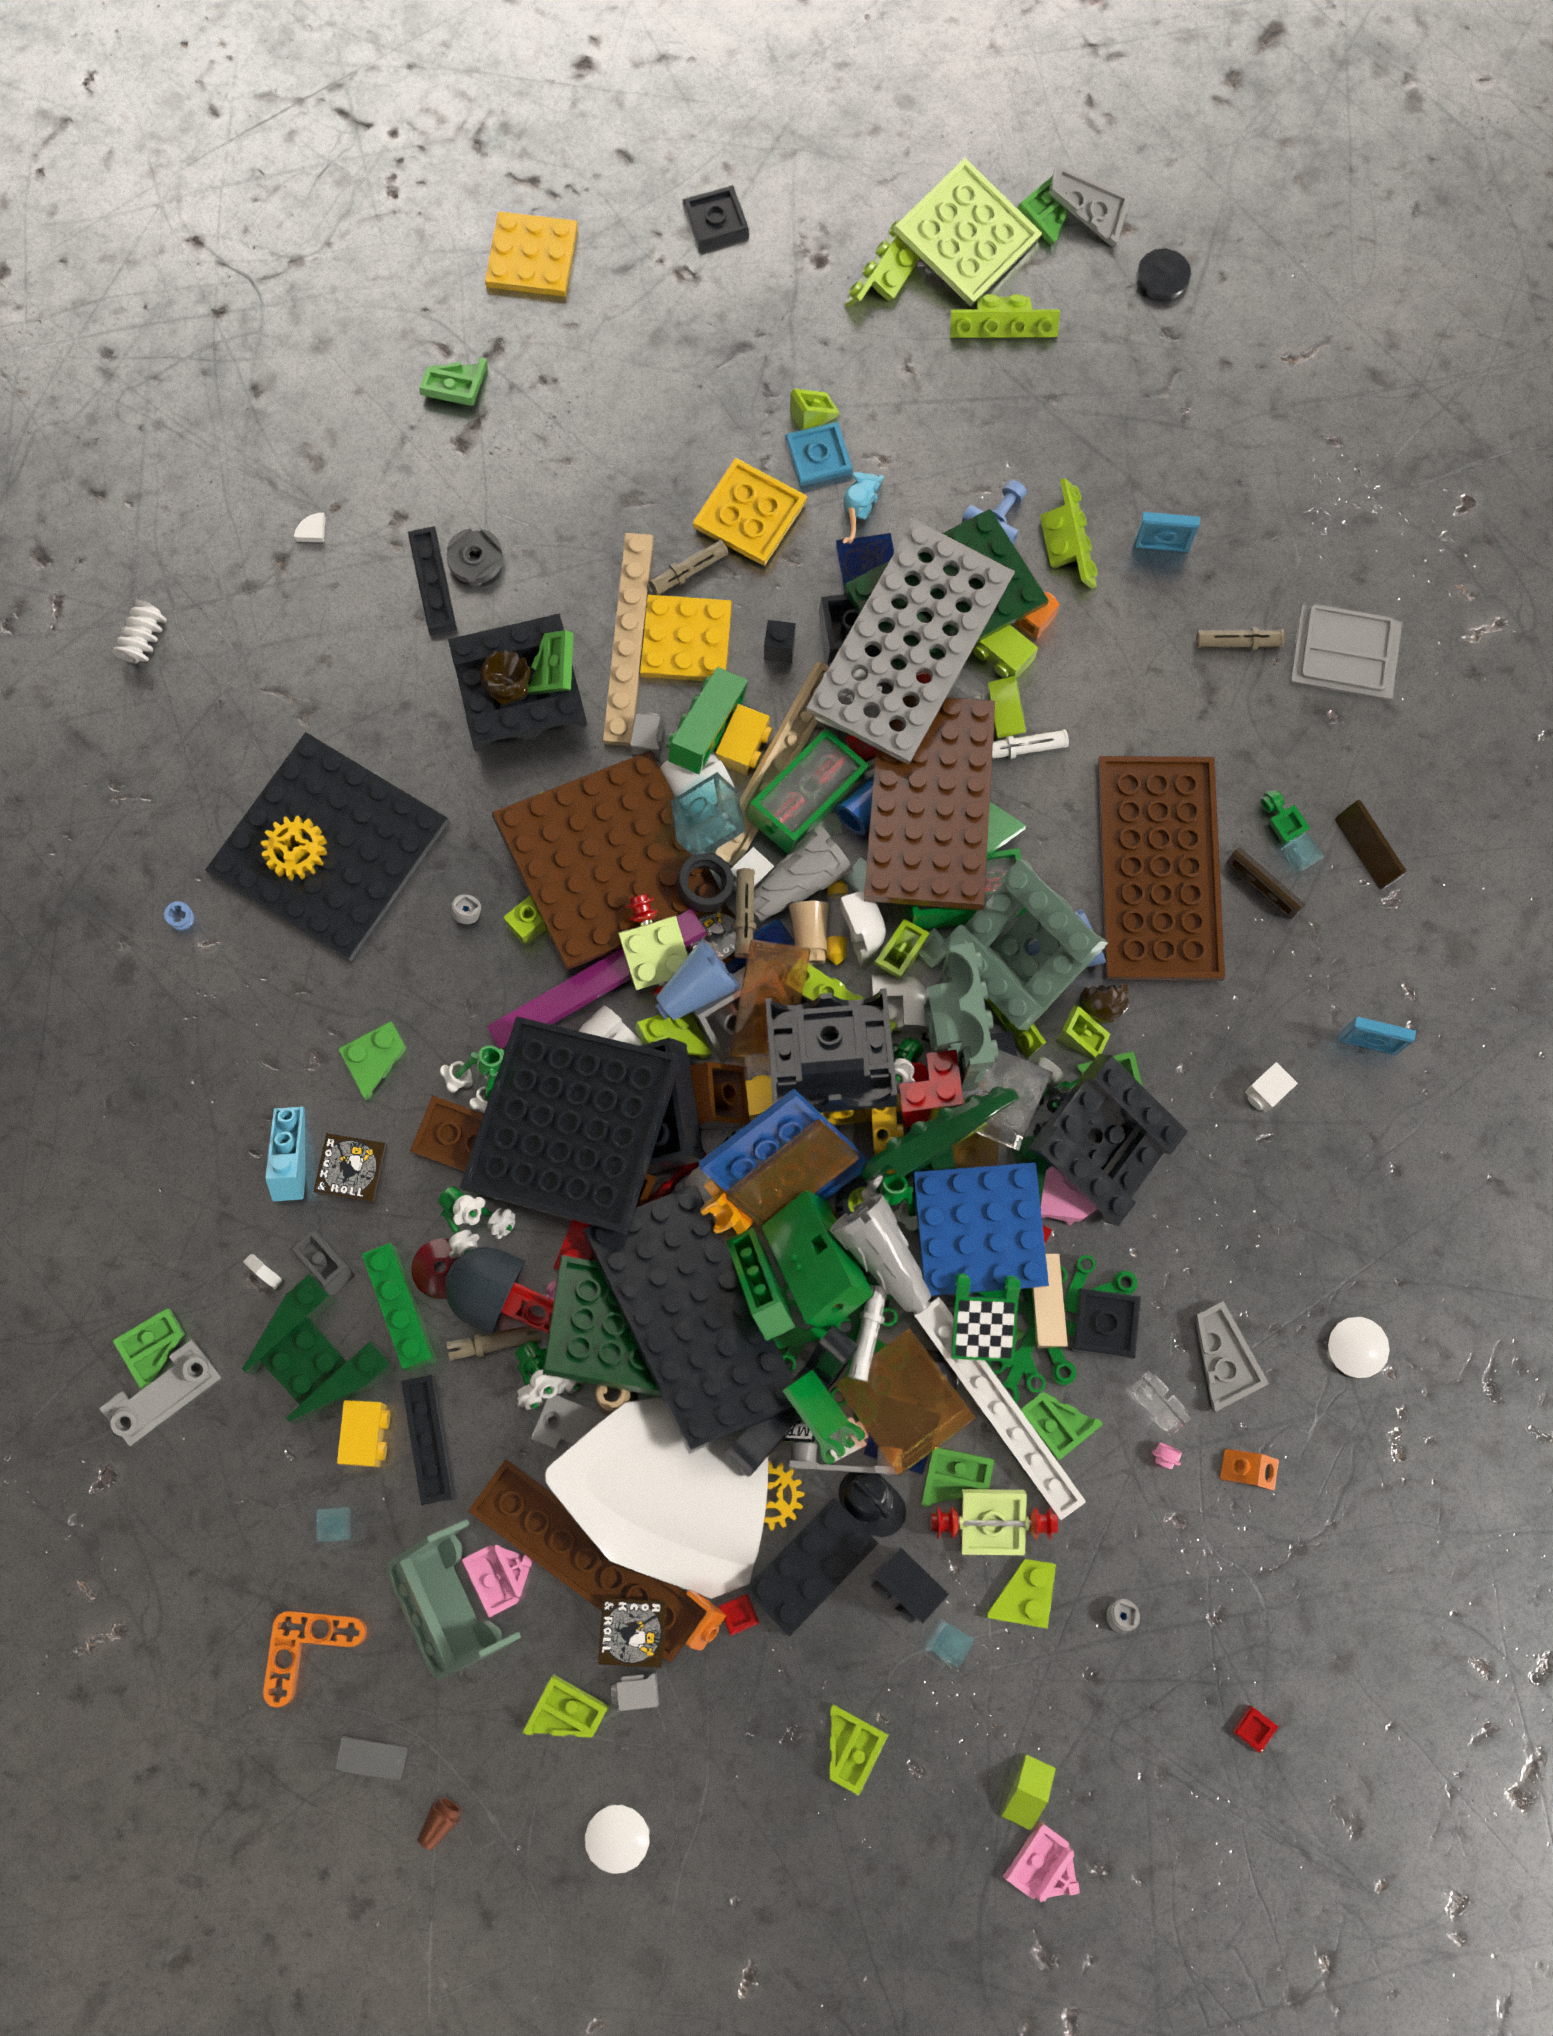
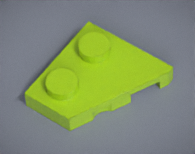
[634,1013,713,1059]
[986,1559,1056,1629]
[522,1674,609,1738]
[830,1705,889,1795]

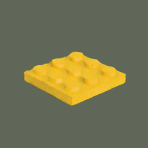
[485,211,578,297]
[693,458,807,566]
[640,595,732,681]

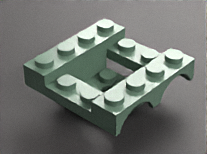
[940,859,1108,1030]
[923,943,999,1092]

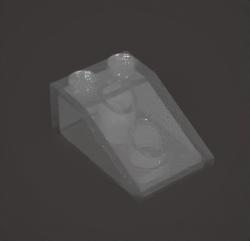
[973,1049,1053,1151]

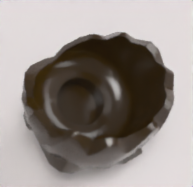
[480,650,530,705]
[1079,983,1129,1023]

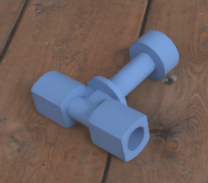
[962,479,1027,545]

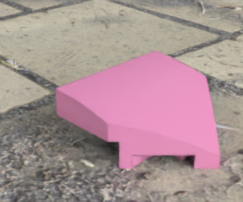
[1041,1166,1098,1225]
[461,1545,533,1618]
[1003,1821,1080,1902]

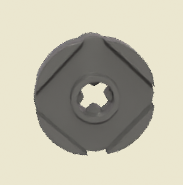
[446,529,504,586]

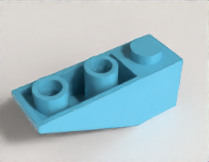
[265,1107,306,1201]

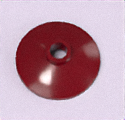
[411,1238,459,1299]

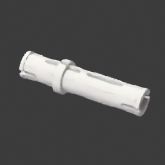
[992,729,1069,759]
[848,1285,887,1382]

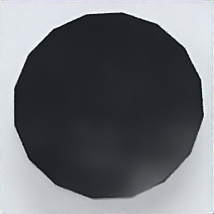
[1136,248,1191,301]

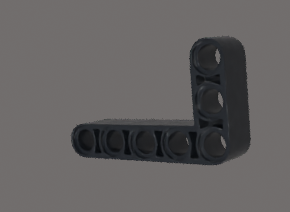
[724,1325,859,1478]

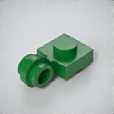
[1260,790,1310,845]

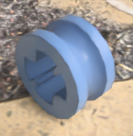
[164,901,194,930]

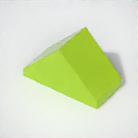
[790,389,840,430]
[875,919,929,979]
[1056,1005,1111,1059]
[1001,1754,1056,1830]

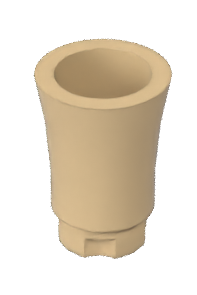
[789,901,829,965]
[595,1385,638,1416]

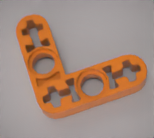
[263,1611,367,1708]

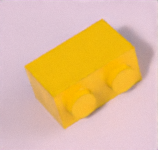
[715,704,773,776]
[337,1400,390,1468]

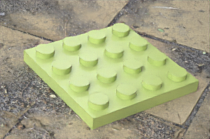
[893,158,1042,306]

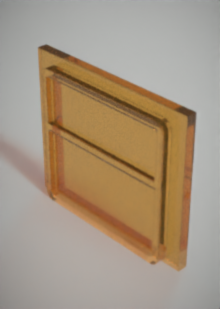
[835,1328,976,1476]

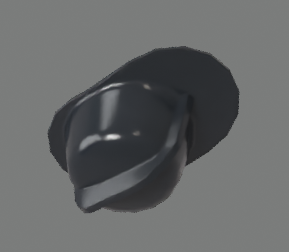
[838,1472,906,1537]

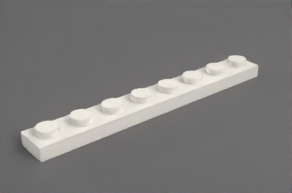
[914,1296,1086,1520]

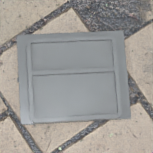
[1290,604,1402,701]

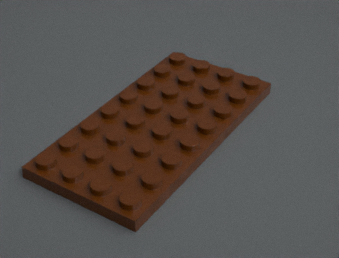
[864,693,995,910]
[1098,756,1225,981]

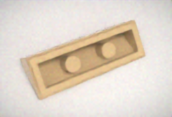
[1031,1254,1068,1349]

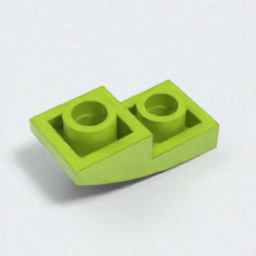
[988,676,1026,739]

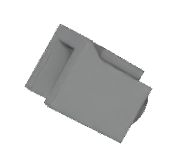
[630,712,665,760]
[611,1672,659,1711]

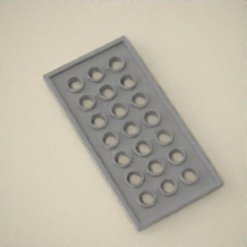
[806,519,1015,765]

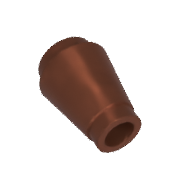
[417,1797,461,1850]

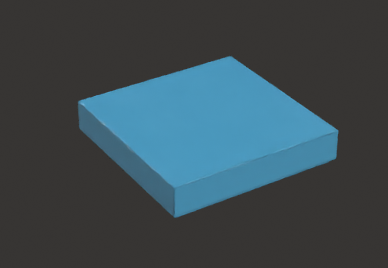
[785,421,853,487]
[1133,512,1200,552]
[1339,1017,1416,1055]

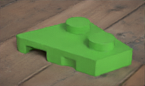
[526,630,573,695]
[339,1021,407,1100]

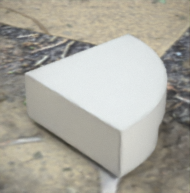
[294,513,326,543]
[243,1254,282,1289]

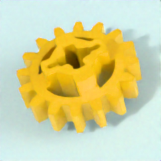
[261,816,327,880]
[763,1461,805,1531]

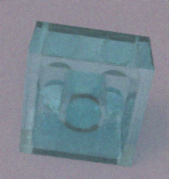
[671,772,745,856]

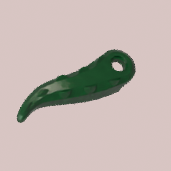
[861,1086,1019,1183]

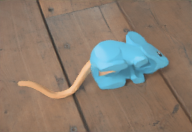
[843,472,884,544]

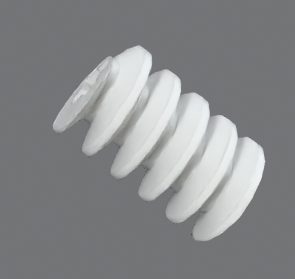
[112,599,167,664]

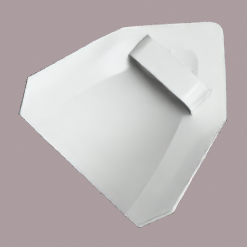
[544,1397,768,1599]

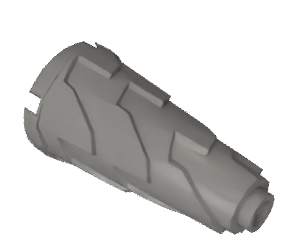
[754,824,854,922]
[830,1194,931,1315]

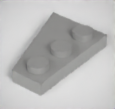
[1048,164,1131,248]
[1195,1301,1269,1413]

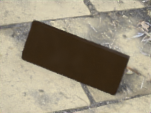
[1335,800,1407,889]
[1227,848,1305,919]

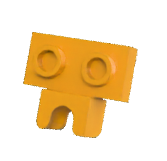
[700,1178,756,1234]

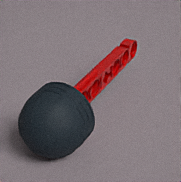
[445,1247,554,1334]

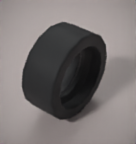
[676,853,734,912]

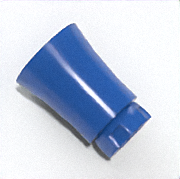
[835,776,874,835]

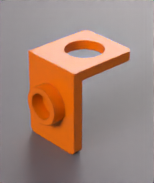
[1220,1449,1279,1490]
[686,1590,726,1651]

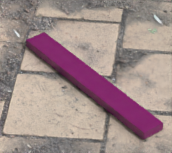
[487,909,707,1052]

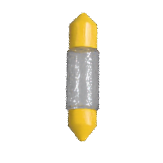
[826,879,849,965]

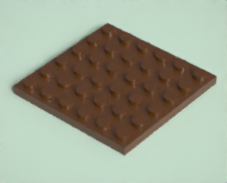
[492,750,720,971]

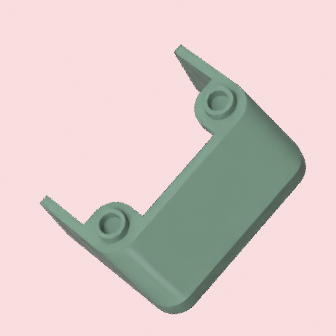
[387,1519,521,1680]

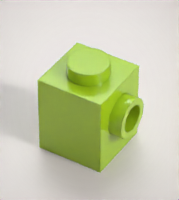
[503,895,546,947]

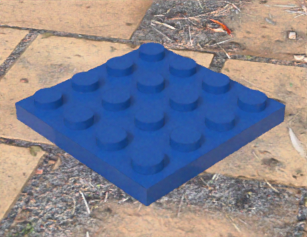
[699,1089,869,1224]
[913,1163,1049,1296]

